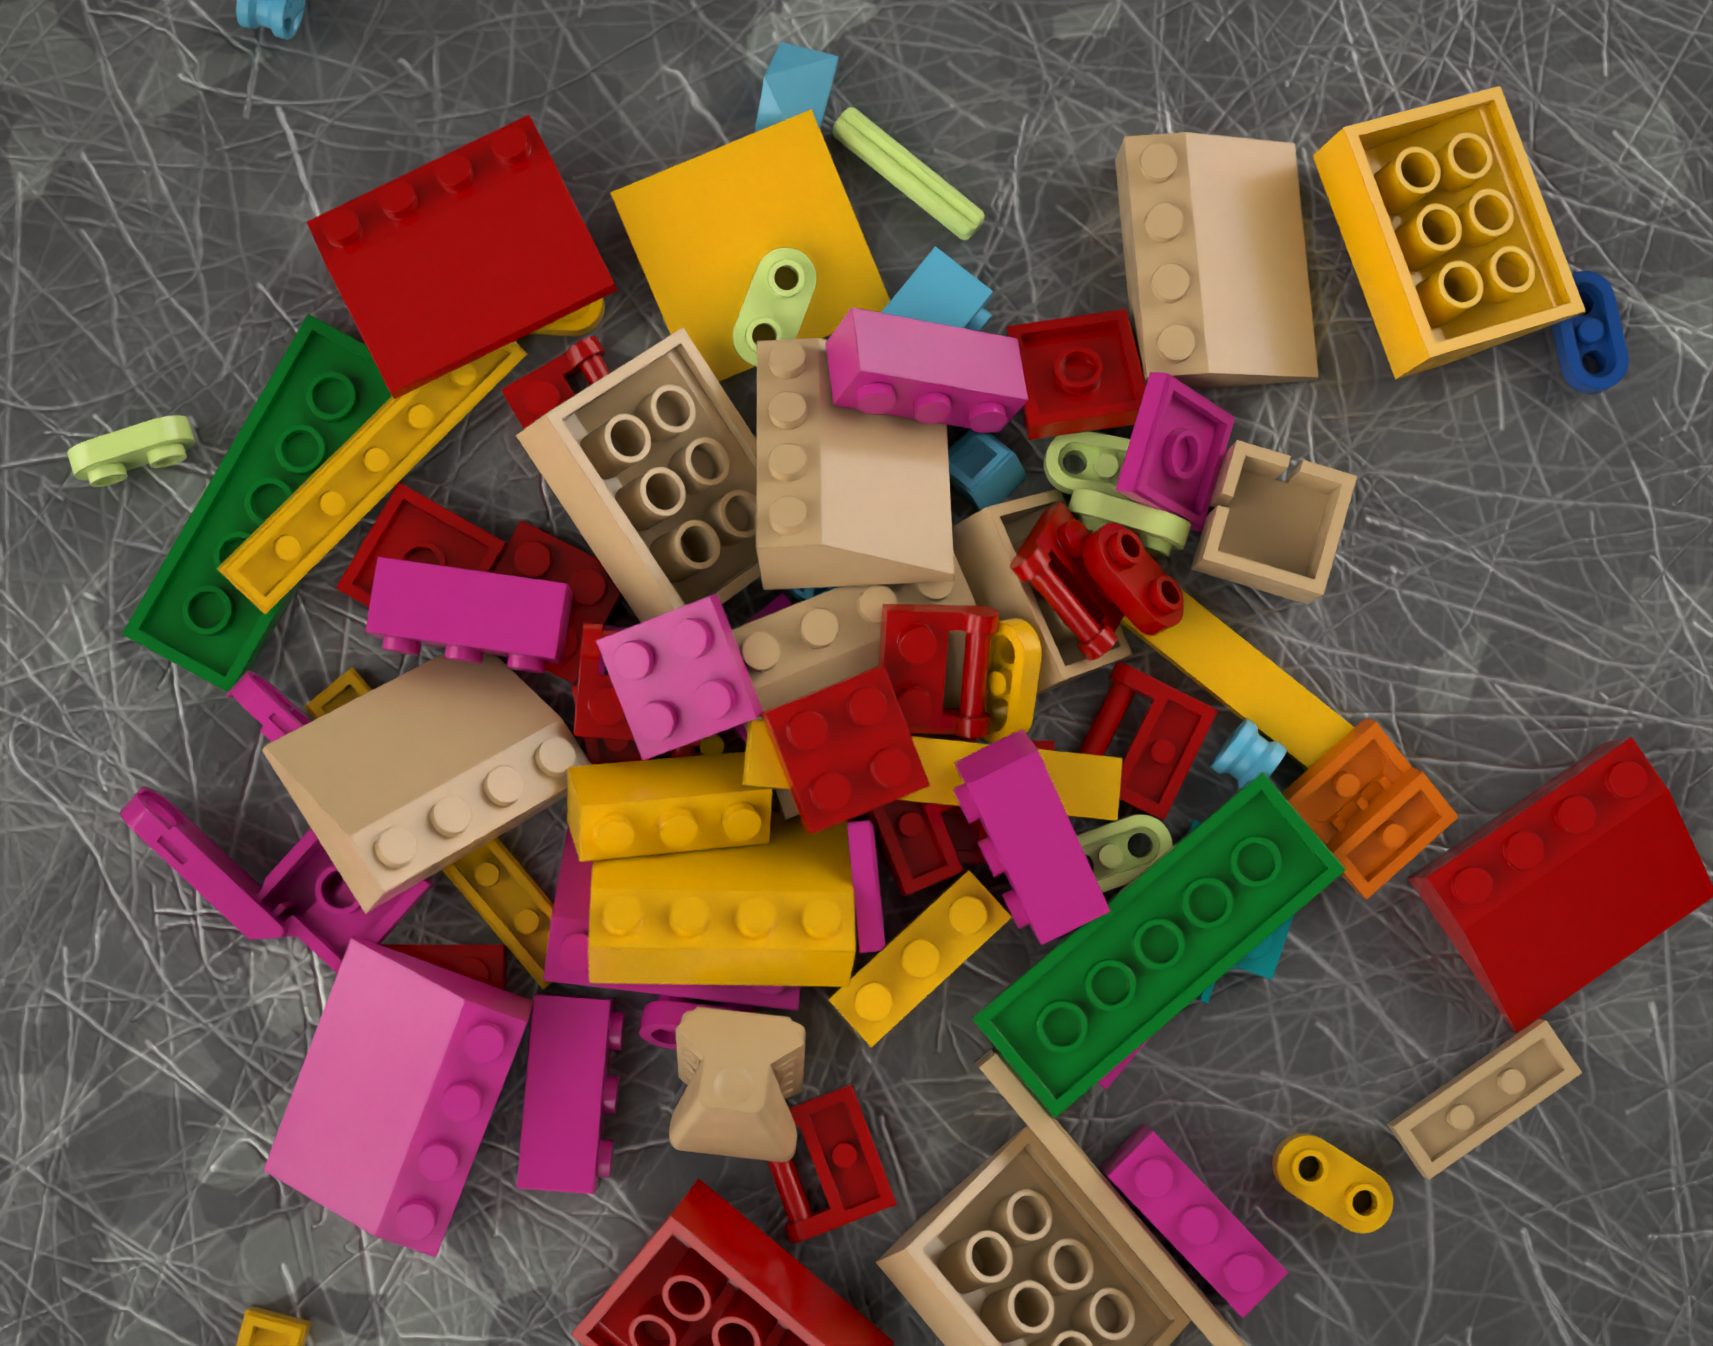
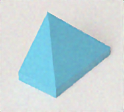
[755,42,839,132]

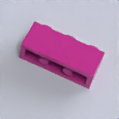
[825,307,1028,433]
[365,557,574,673]
[952,729,1110,945]
[517,992,625,1194]
[1099,1123,1288,1318]

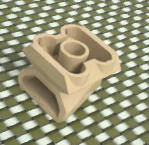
[669,1007,806,1162]

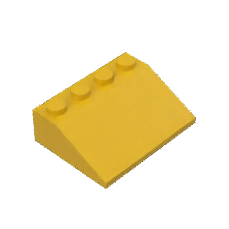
[1313,86,1586,379]
[588,811,856,987]

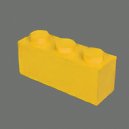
[567,752,772,862]
[828,870,1012,1047]

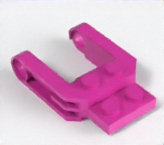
[120,670,435,974]

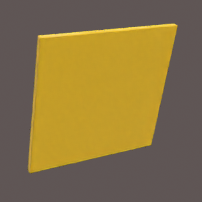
[610,109,890,382]

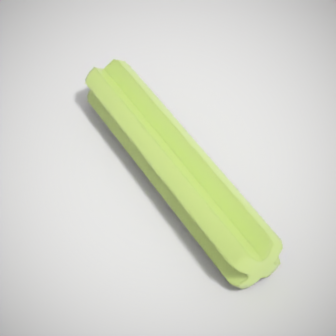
[832,107,985,241]

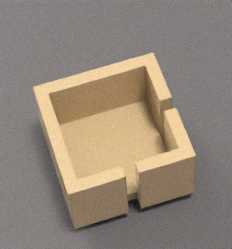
[1191,440,1357,605]

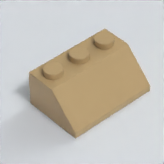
[952,489,1133,696]

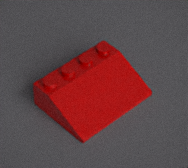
[306,114,617,399]
[1408,737,1713,1033]
[571,1178,895,1346]

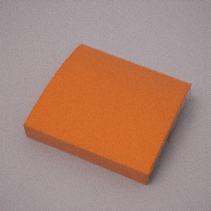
[1281,718,1459,900]

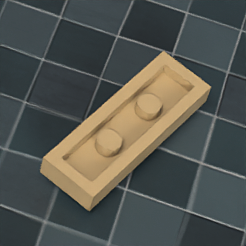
[1387,1019,1582,1180]

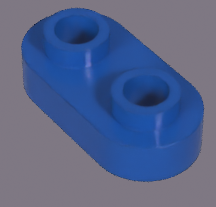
[1551,271,1629,394]

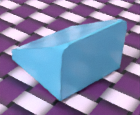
[948,429,1026,511]

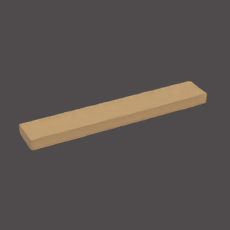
[975,1049,1247,1346]

